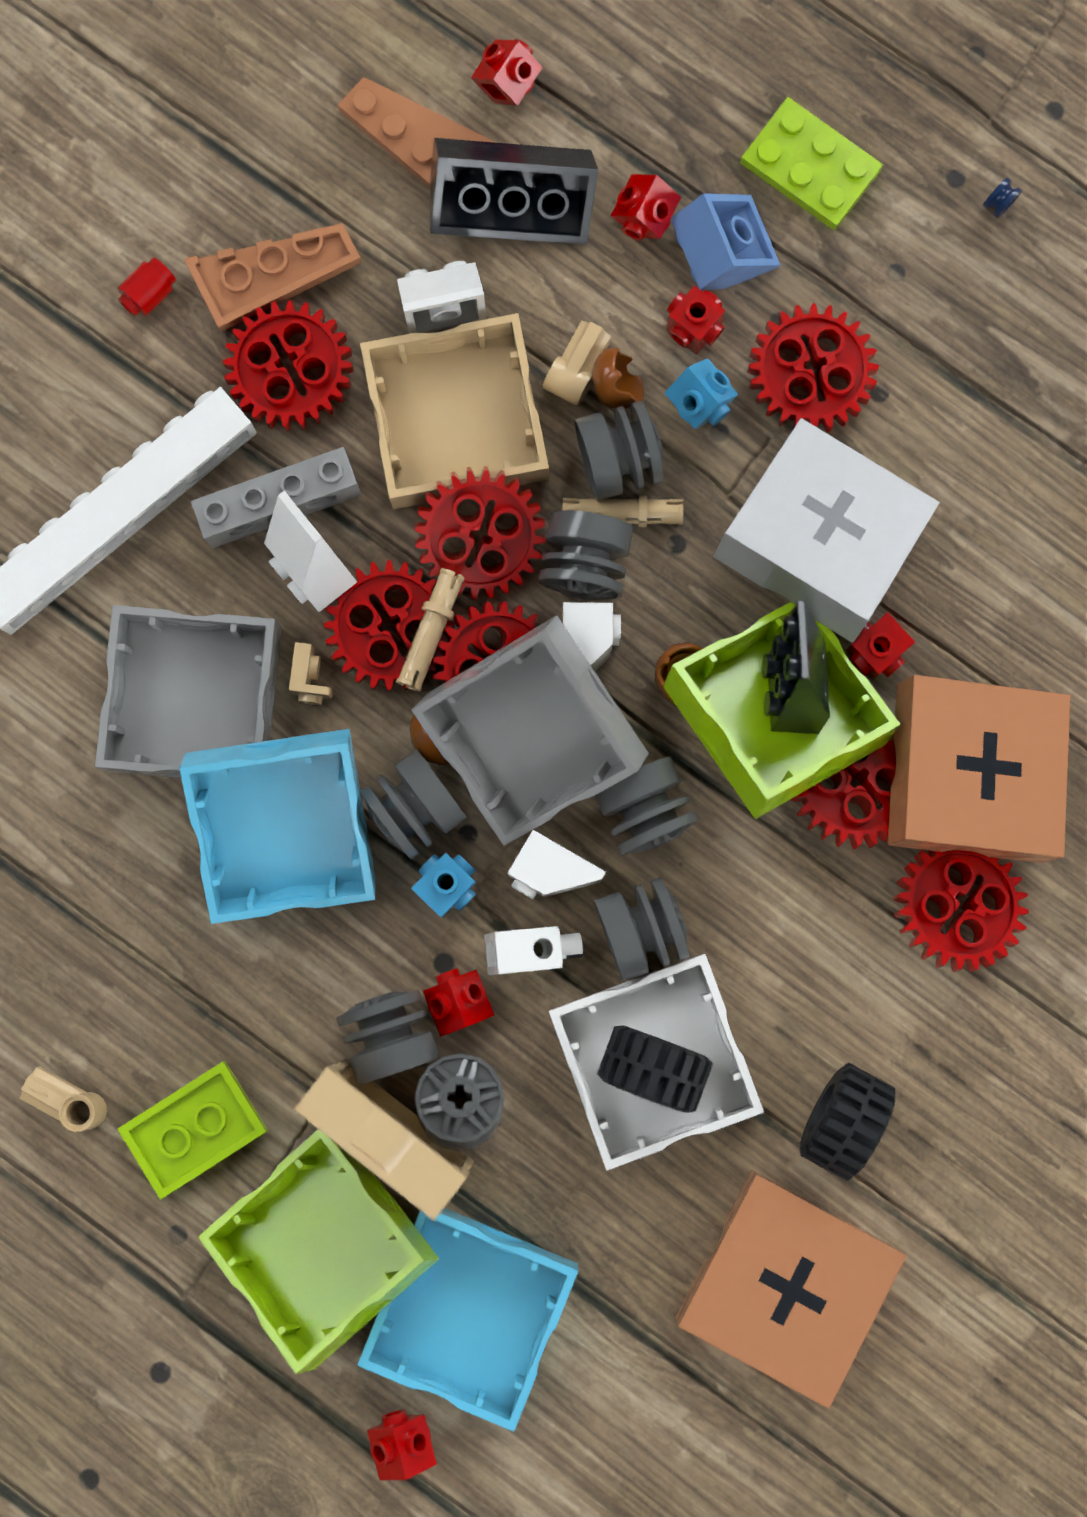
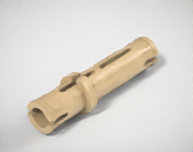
[562,495,683,528]
[396,568,465,692]

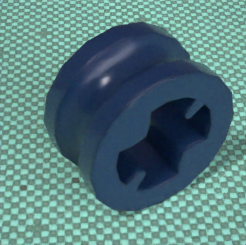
[983,178,1023,219]

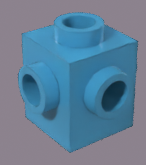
[664,358,738,429]
[411,853,477,918]

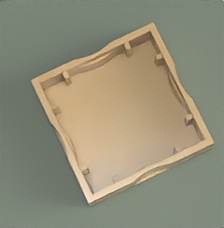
[360,313,549,510]
[294,1059,474,1221]

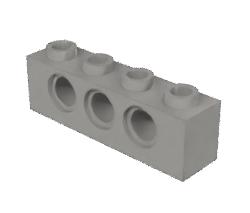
[191,447,362,549]

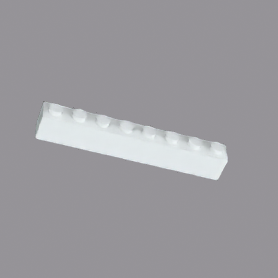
[0,386,257,635]

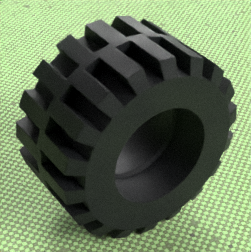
[597,1025,713,1113]
[800,1062,896,1181]

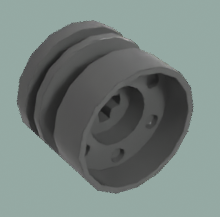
[574,401,664,501]
[539,510,633,600]
[360,749,467,860]
[594,756,699,856]
[594,877,690,981]
[336,990,440,1085]
[415,1053,504,1152]

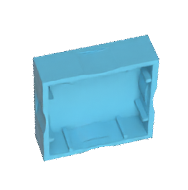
[179,729,376,924]
[357,1208,578,1432]

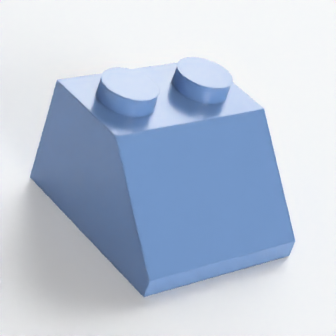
[671,193,781,290]

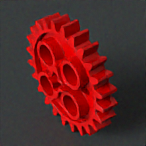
[223,300,354,431]
[747,303,879,433]
[414,466,546,599]
[323,560,455,692]
[431,601,537,683]
[790,739,896,850]
[893,850,1029,972]

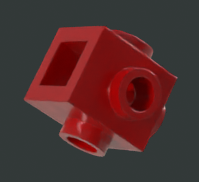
[471,39,543,106]
[610,174,682,241]
[666,285,725,355]
[846,612,915,680]
[422,968,495,1037]
[367,1409,437,1480]

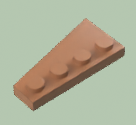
[338,77,494,189]
[184,223,362,332]

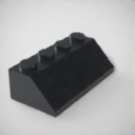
[430,138,598,244]

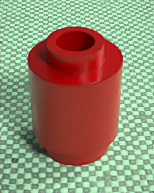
[117,257,177,317]

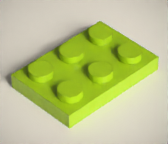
[740,97,883,231]
[117,1061,269,1200]

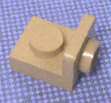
[289,642,333,705]

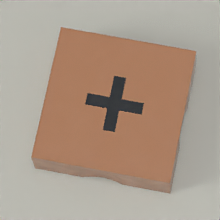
[888,675,1071,863]
[675,1170,907,1409]

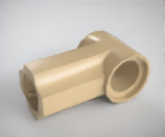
[542,320,611,406]
[19,1066,107,1132]

